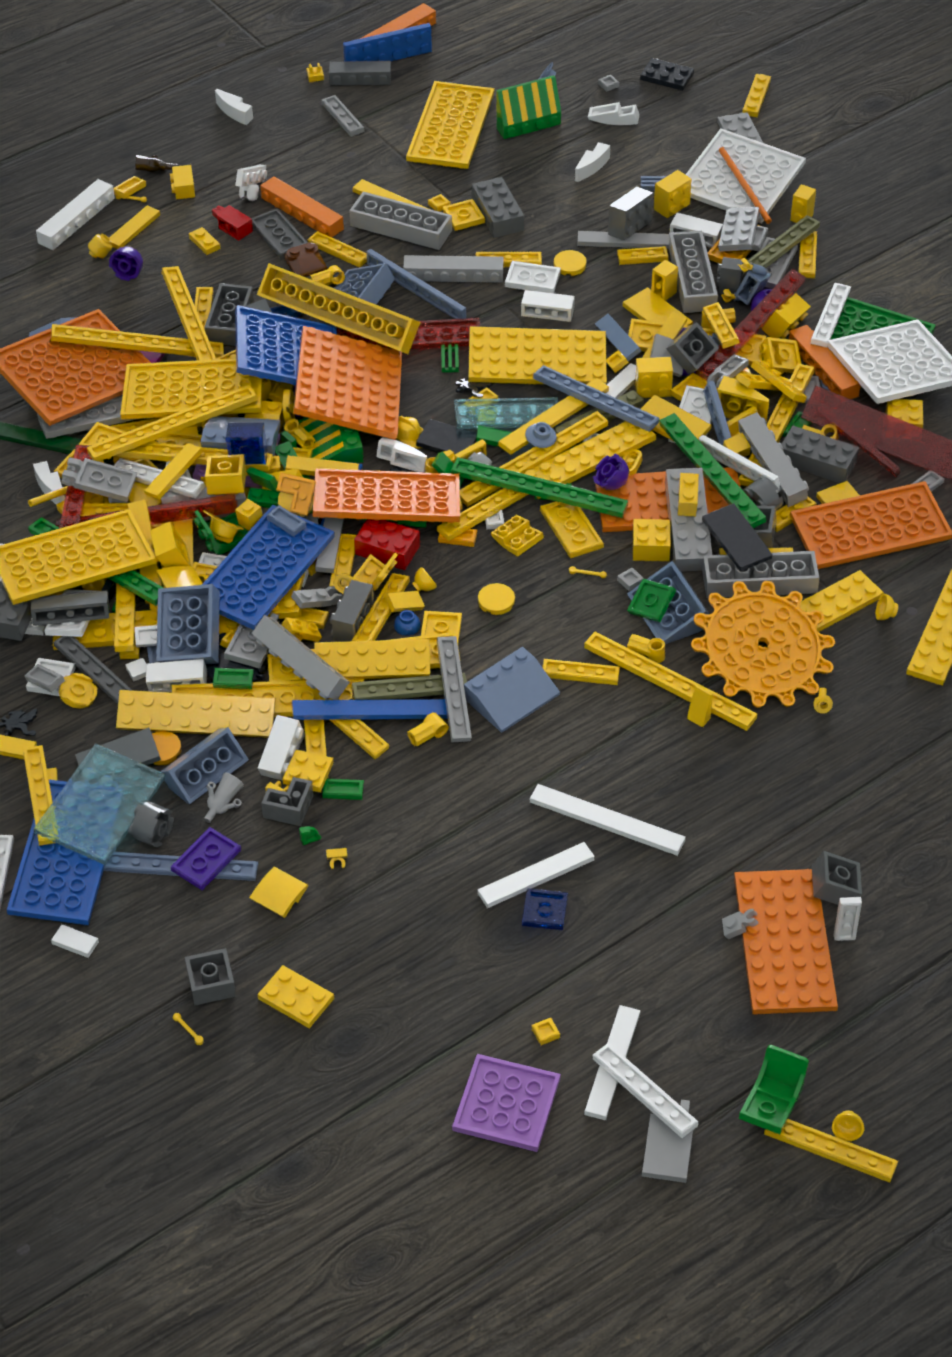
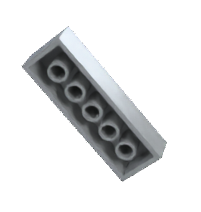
[349,192,452,250]
[668,231,718,313]
[665,468,712,572]
[702,551,819,598]

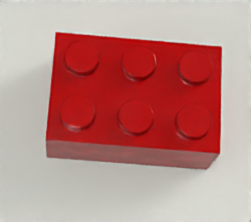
[354,519,420,570]

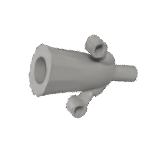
[204,772,244,823]

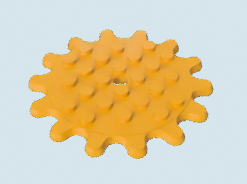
[691,581,835,708]

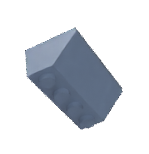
[159,727,249,804]

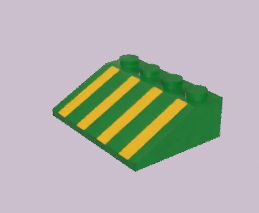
[496,75,561,139]
[298,417,363,463]

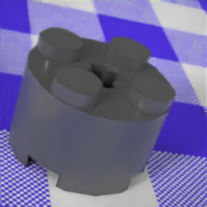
[743,477,783,510]
[128,801,174,847]

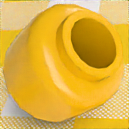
[88,234,112,258]

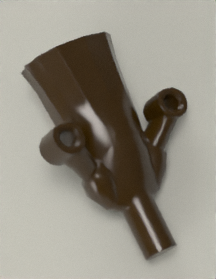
[135,155,178,172]

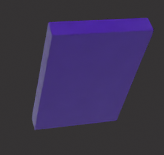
[170,827,241,890]

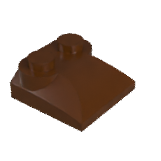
[284,242,328,277]

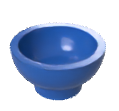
[394,610,421,636]

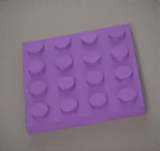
[452,1054,561,1152]

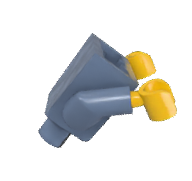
[721,258,771,305]

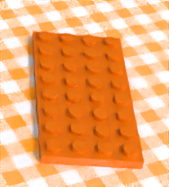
[595,467,741,532]
[313,468,460,523]
[790,481,952,569]
[734,869,838,1014]

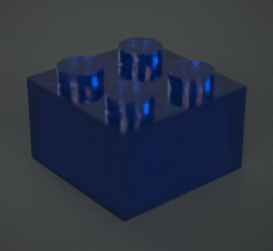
[226,423,268,465]

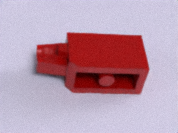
[212,205,253,241]

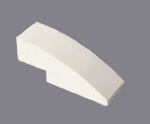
[215,89,253,125]
[588,102,640,125]
[575,142,610,182]
[376,437,427,473]
[33,461,65,504]

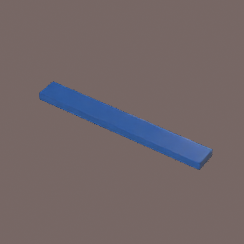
[292,699,448,720]

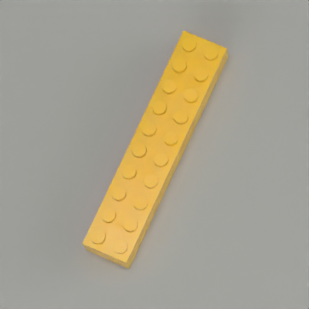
[257,263,420,354]

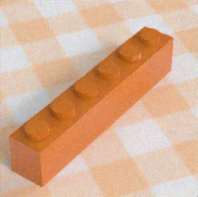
[360,3,436,39]
[260,176,344,237]
[789,325,861,403]

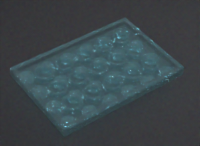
[34,743,165,865]

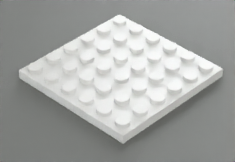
[686,128,806,224]
[828,320,952,404]

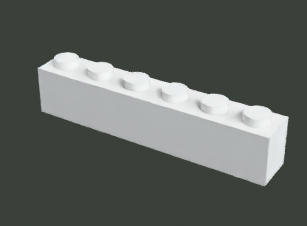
[36,179,115,250]

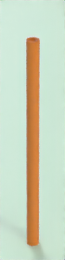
[719,147,772,224]

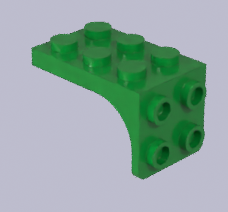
[194,510,249,555]
[739,1045,809,1135]

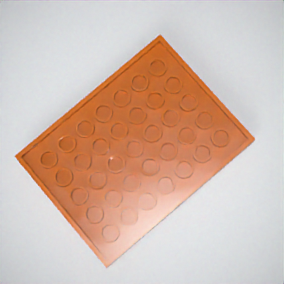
[0,309,151,426]
[293,326,402,440]

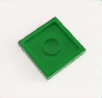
[627,578,676,622]

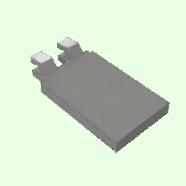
[61,457,137,502]
[224,613,279,668]
[642,1100,693,1183]

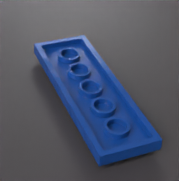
[343,23,432,62]

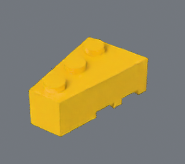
[762,293,811,339]

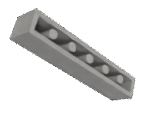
[403,255,503,282]
[738,412,809,507]
[251,615,350,700]

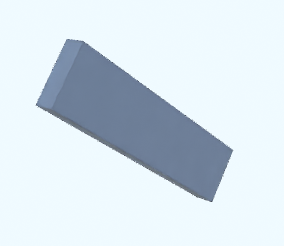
[595,314,641,361]
[703,381,731,445]

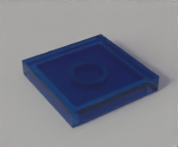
[522,888,568,930]

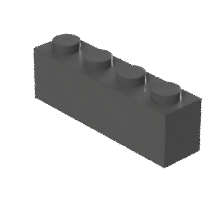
[329,61,391,85]
[31,591,109,626]

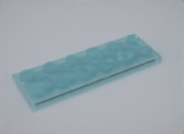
[454,397,562,429]

